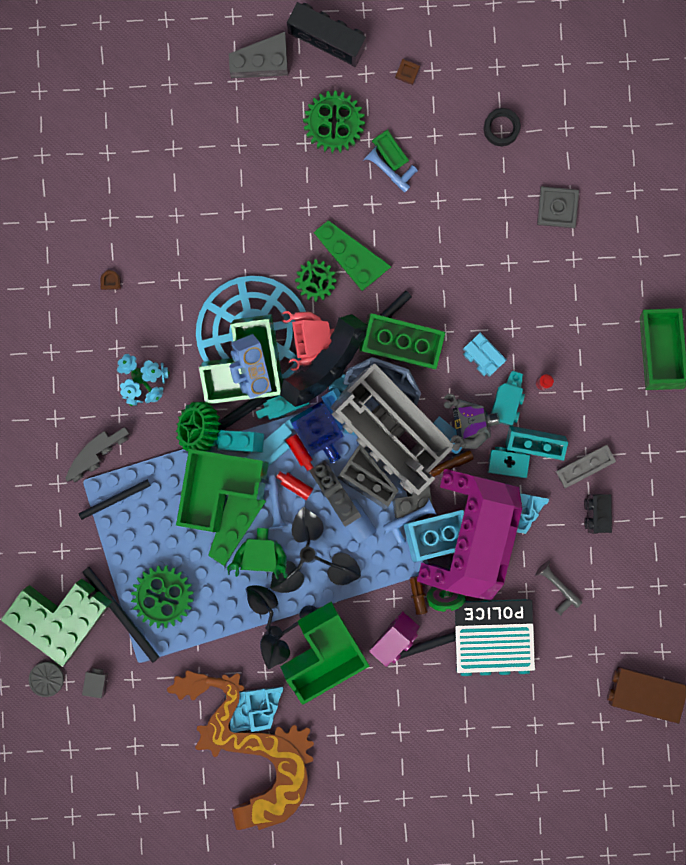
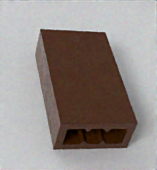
[607,666,686,724]

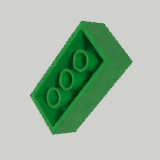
[359,313,446,369]

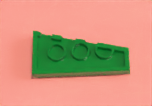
[314,220,391,291]
[208,495,266,566]

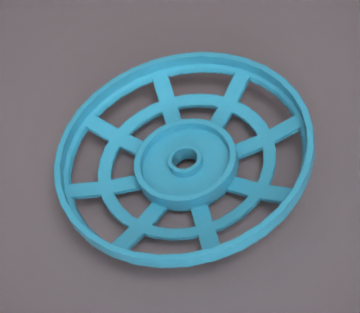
[196,276,306,379]

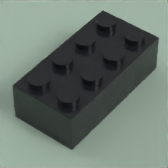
[287,2,366,67]

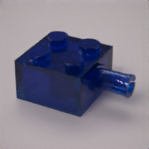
[289,400,344,463]

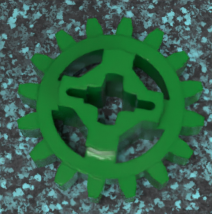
[295,259,337,302]

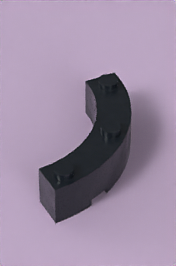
[280,314,368,407]

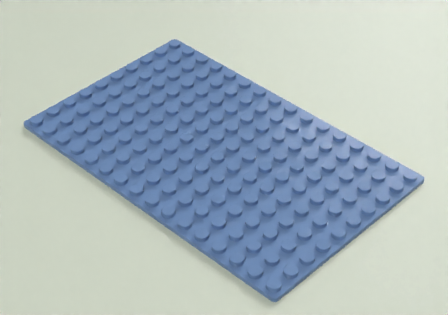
[83,397,429,663]

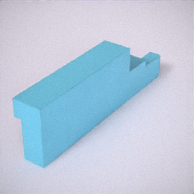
[244,417,299,467]

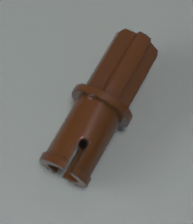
[410,576,428,615]

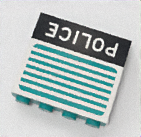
[455,599,535,676]

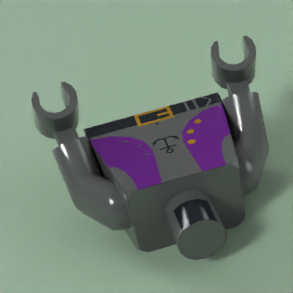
[444,394,500,451]

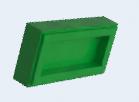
[372,130,409,172]

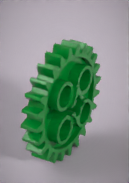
[303,91,365,154]
[131,565,194,628]

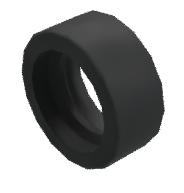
[483,108,521,147]

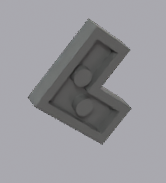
[392,485,433,518]

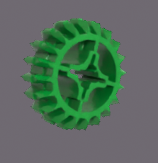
[175,402,221,451]

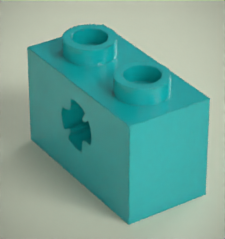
[487,447,530,478]

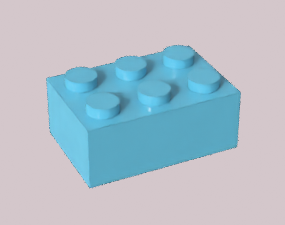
[404,510,464,562]

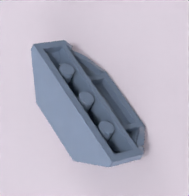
[343,357,421,406]

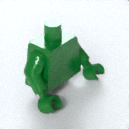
[227,528,288,579]

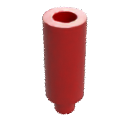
[536,374,554,390]
[286,433,314,471]
[276,471,313,500]

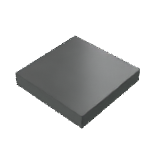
[537,186,579,229]

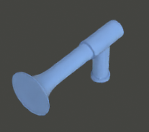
[363,146,418,193]
[264,475,289,530]
[383,498,437,546]

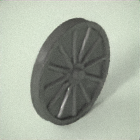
[29,662,64,697]

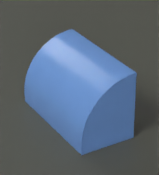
[346,499,377,544]

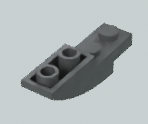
[65,427,131,483]
[309,461,361,527]

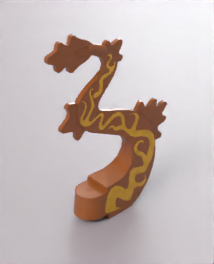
[167,670,314,830]

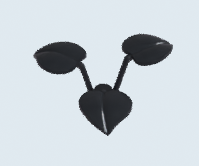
[270,507,361,593]
[246,585,318,669]

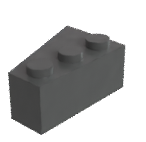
[229,32,288,79]
[337,444,398,510]

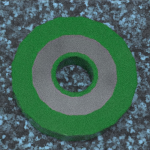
[427,586,466,612]

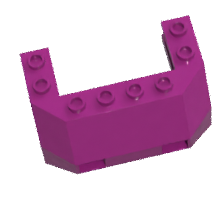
[417,469,522,600]

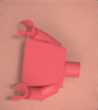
[282,311,334,371]

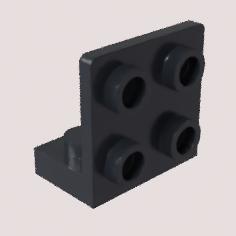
[584,494,612,534]

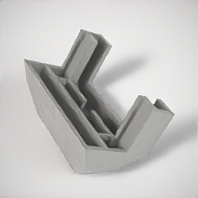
[330,364,453,495]

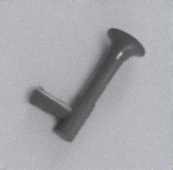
[535,561,582,616]

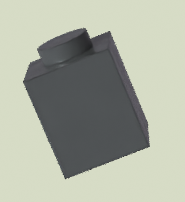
[82,668,108,698]

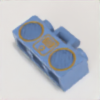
[229,334,272,398]

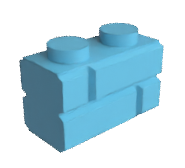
[463,332,507,377]

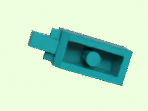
[491,371,525,426]
[256,395,310,420]
[214,430,264,453]

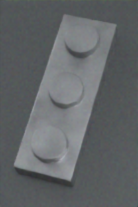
[555,445,616,488]

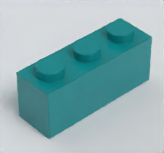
[505,426,568,460]

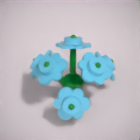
[117,354,170,406]

